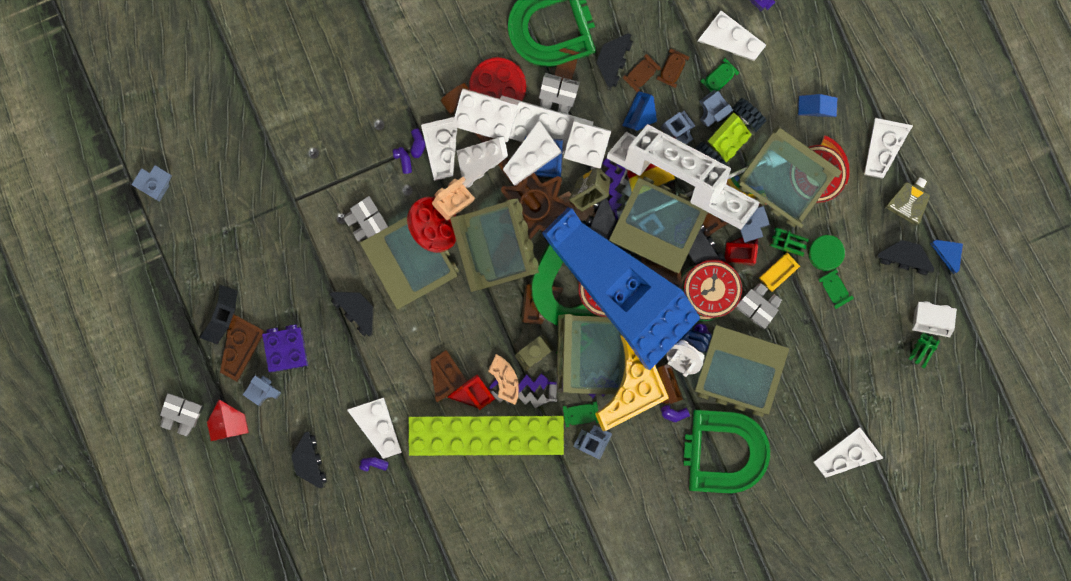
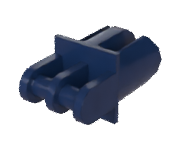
[677,328,712,353]

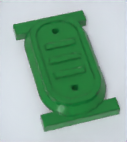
[700,58,739,92]
[818,269,854,309]
[563,402,599,427]

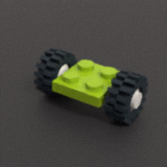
[695,98,766,165]

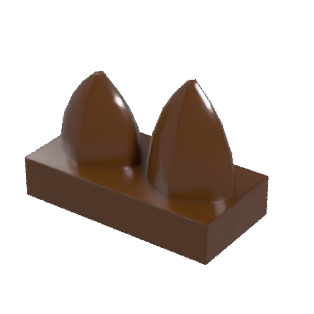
[657,364,683,404]

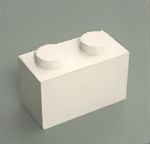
[912,301,957,337]

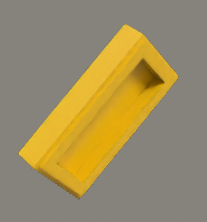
[759,252,800,292]

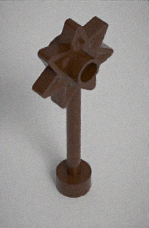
[440,83,574,240]

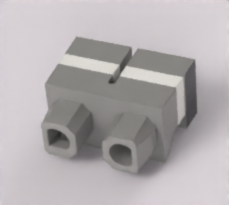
[539,73,580,114]
[343,196,388,242]
[735,283,782,330]
[160,393,204,436]

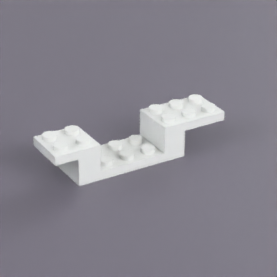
[452,89,611,168]
[607,124,760,229]

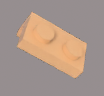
[432,177,475,220]

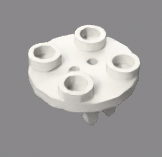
[667,340,704,377]

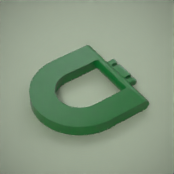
[508,0,597,67]
[530,243,599,326]
[683,410,770,493]

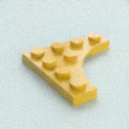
[595,335,669,431]

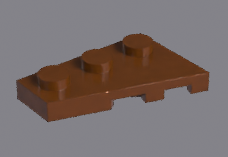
[220,314,266,382]

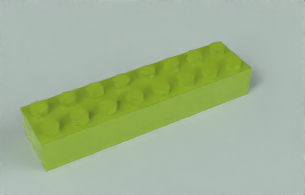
[409,416,564,456]

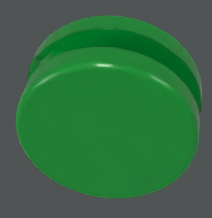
[808,235,845,271]

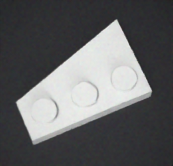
[697,11,766,61]
[421,117,457,181]
[864,118,913,179]
[503,121,562,186]
[457,137,508,188]
[348,398,402,459]
[813,427,883,478]

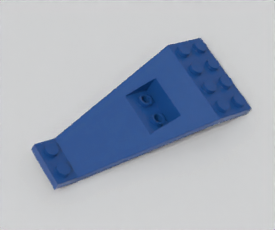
[542,208,700,370]

